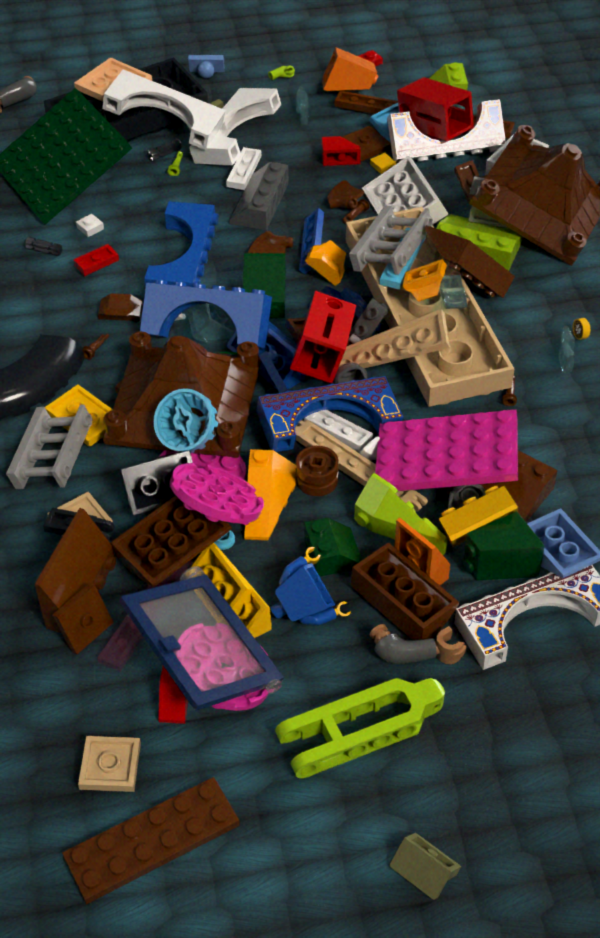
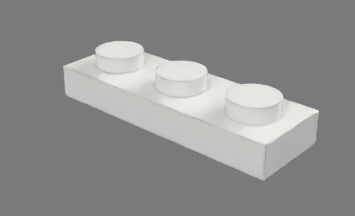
[226,147,261,190]
[304,410,373,452]

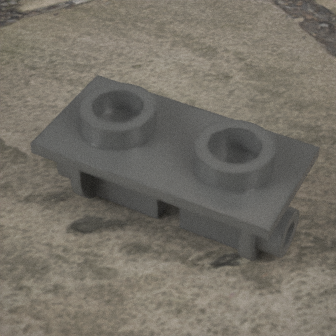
[350,298,389,340]

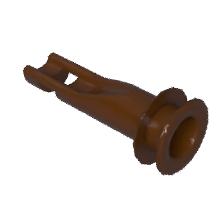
[342,199,370,225]
[82,333,109,360]
[502,375,517,406]

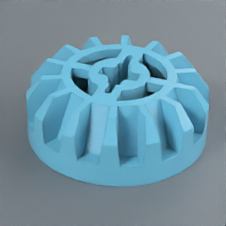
[154,389,218,453]

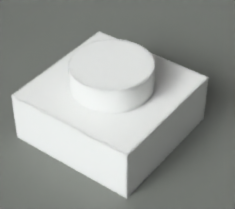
[76,214,104,237]

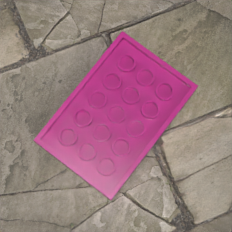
[375,410,518,491]

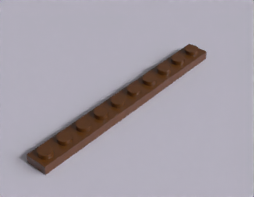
[335,90,515,139]

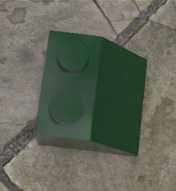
[304,518,362,577]

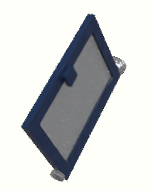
[119,566,284,711]

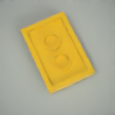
[45,384,113,447]

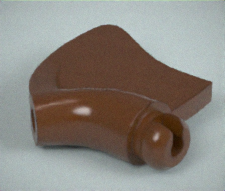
[327,180,364,209]
[248,231,293,253]

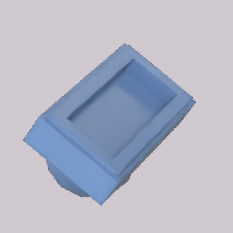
[188,55,225,79]

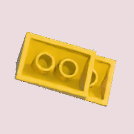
[183,543,272,638]

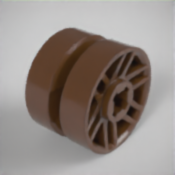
[296,445,339,496]

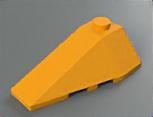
[244,449,296,540]

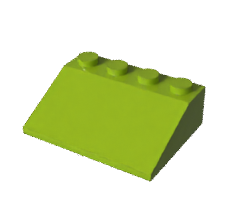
[436,214,524,271]

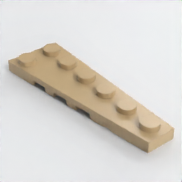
[339,309,450,368]

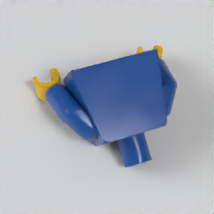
[271,547,351,625]

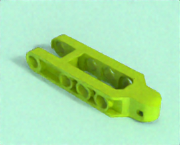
[275,678,445,778]

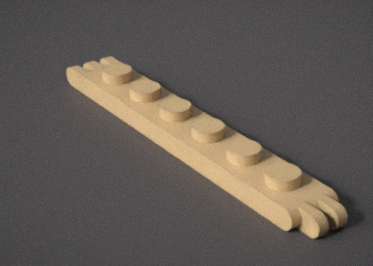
[295,420,428,512]

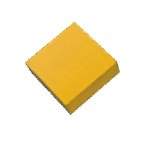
[370,153,396,174]

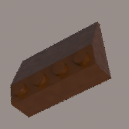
[424,225,515,298]
[438,450,557,522]
[111,496,232,588]
[35,508,116,633]

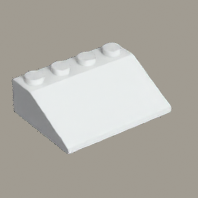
[362,155,448,225]

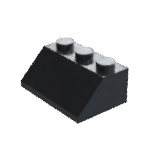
[118,450,193,516]

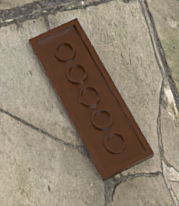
[62,777,240,905]

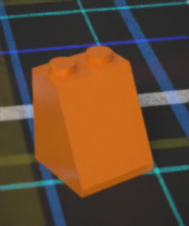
[322,47,378,91]

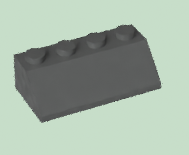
[229,162,289,230]

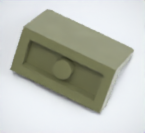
[390,833,461,900]

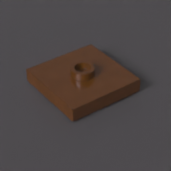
[343,126,391,162]
[52,583,114,654]

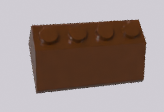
[351,543,459,640]

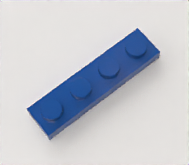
[299,208,324,274]

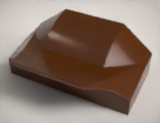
[98,293,143,321]

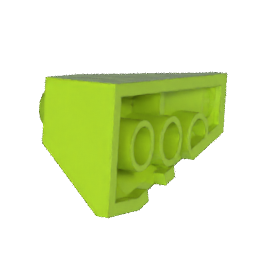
[354,473,448,555]

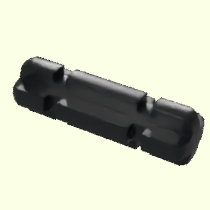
[147,139,182,161]
[25,237,63,256]

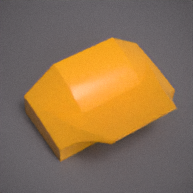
[305,240,346,286]
[403,259,447,302]

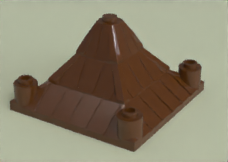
[469,125,600,266]
[103,331,261,458]

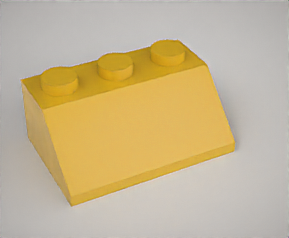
[439,486,518,547]

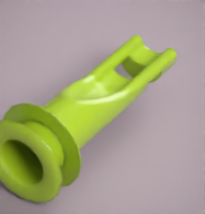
[167,151,183,176]

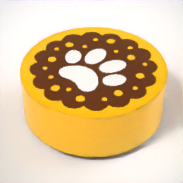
[573,318,590,340]

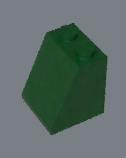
[243,253,286,318]
[463,511,545,581]

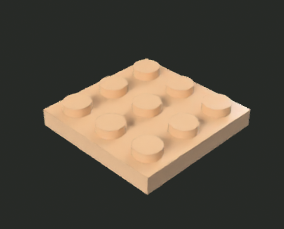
[74,57,152,102]

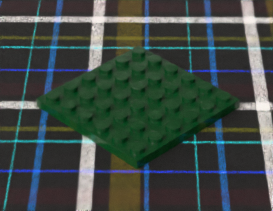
[0,88,132,225]

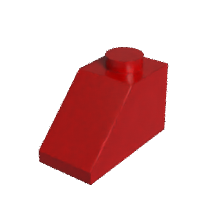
[322,136,361,166]
[158,665,188,724]

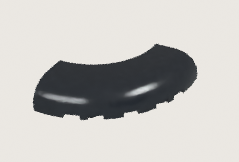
[0,334,85,421]

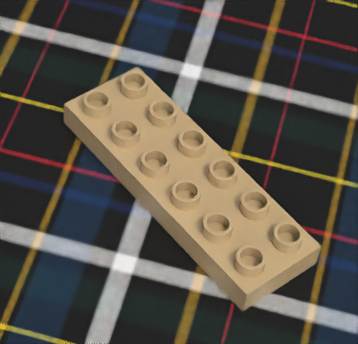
[346,207,514,407]

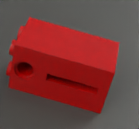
[397,77,474,141]
[290,291,356,383]

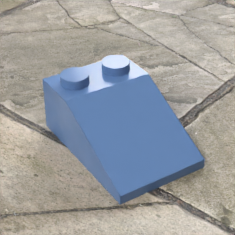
[527,508,600,578]

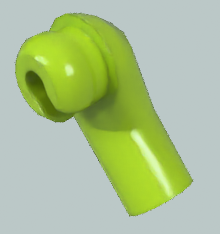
[268,65,295,80]

